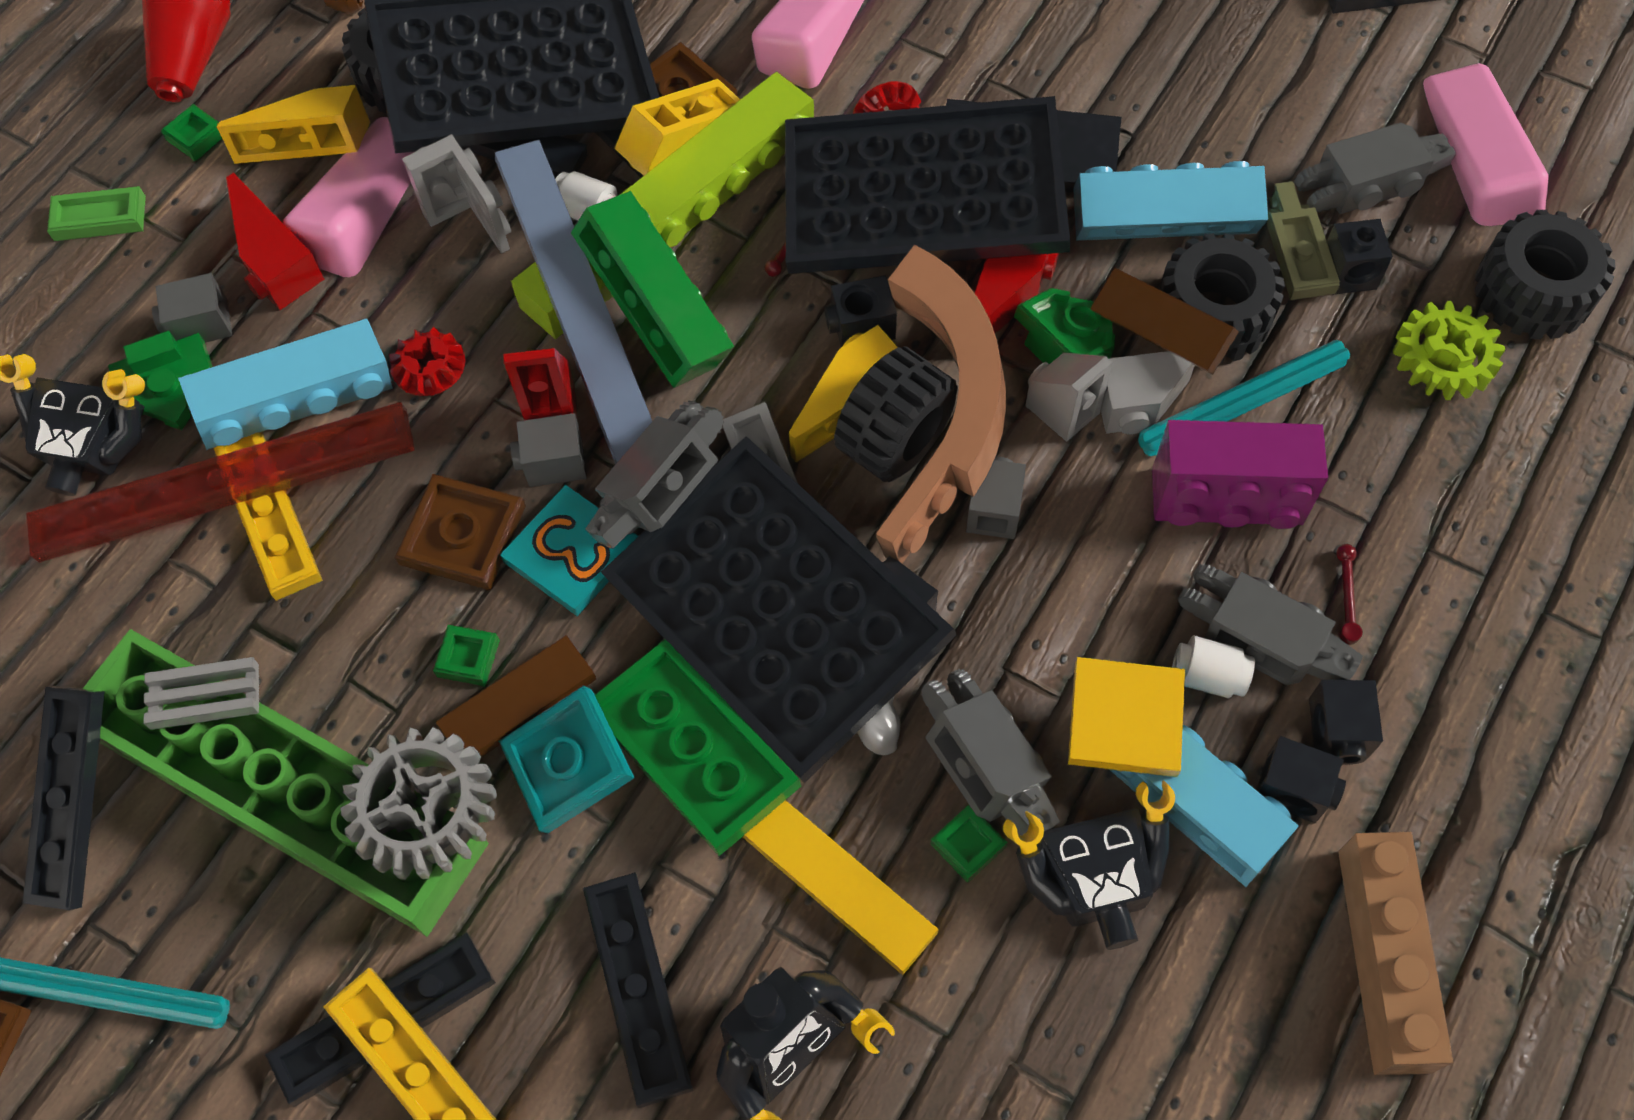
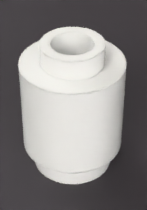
[555,171,617,220]
[1172,635,1255,698]

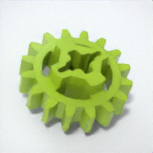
[1393,301,1505,400]

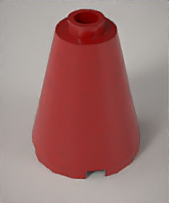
[142,0,231,102]

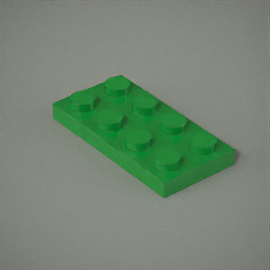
[595,639,801,856]

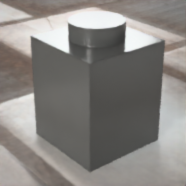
[152,273,233,343]
[510,413,587,487]
[966,457,1026,539]

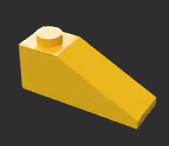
[614,79,741,176]
[217,85,370,164]
[789,325,898,462]

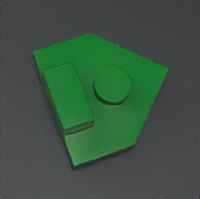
[1014,288,1115,364]
[108,331,213,430]

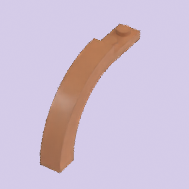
[876,245,1006,564]

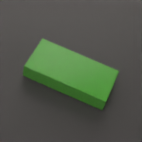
[47,186,146,241]

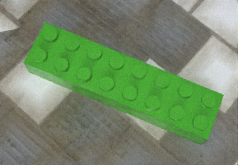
[83,629,489,937]

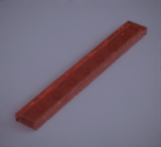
[26,402,415,562]

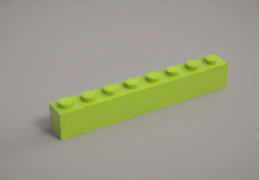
[511,71,814,340]

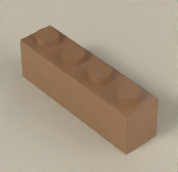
[1338,832,1454,1075]

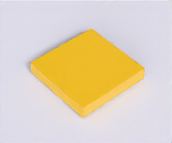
[1068,657,1185,777]

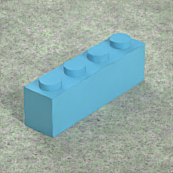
[1073,161,1268,241]
[178,319,393,450]
[1109,725,1299,887]

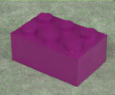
[1152,420,1328,529]

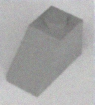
[1101,351,1195,434]
[1025,353,1113,442]

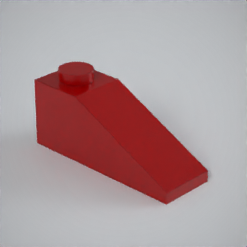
[226,172,325,310]
[975,253,1059,333]
[503,348,577,421]

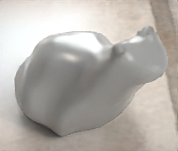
[857,697,901,755]

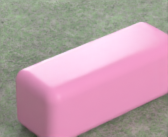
[752,0,864,89]
[1423,63,1548,226]
[283,117,416,277]

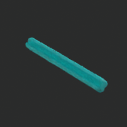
[1138,340,1350,456]
[0,957,230,1029]

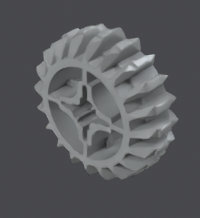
[340,727,497,880]

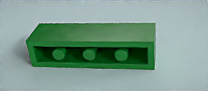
[571,191,735,388]

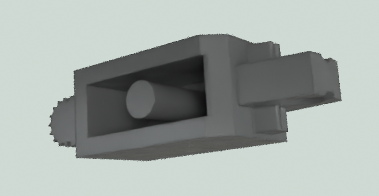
[1294,123,1456,214]
[585,400,724,549]
[1178,563,1363,686]
[921,669,1060,835]

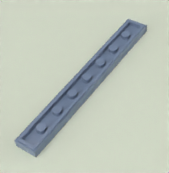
[495,140,652,465]

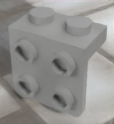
[402,134,511,254]

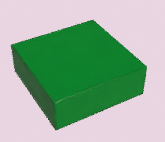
[161,104,222,161]
[433,625,500,687]
[930,805,1008,883]

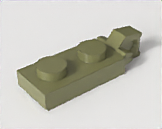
[1267,181,1340,300]

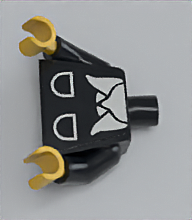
[0,354,145,496]
[1003,780,1175,950]
[716,967,895,1120]

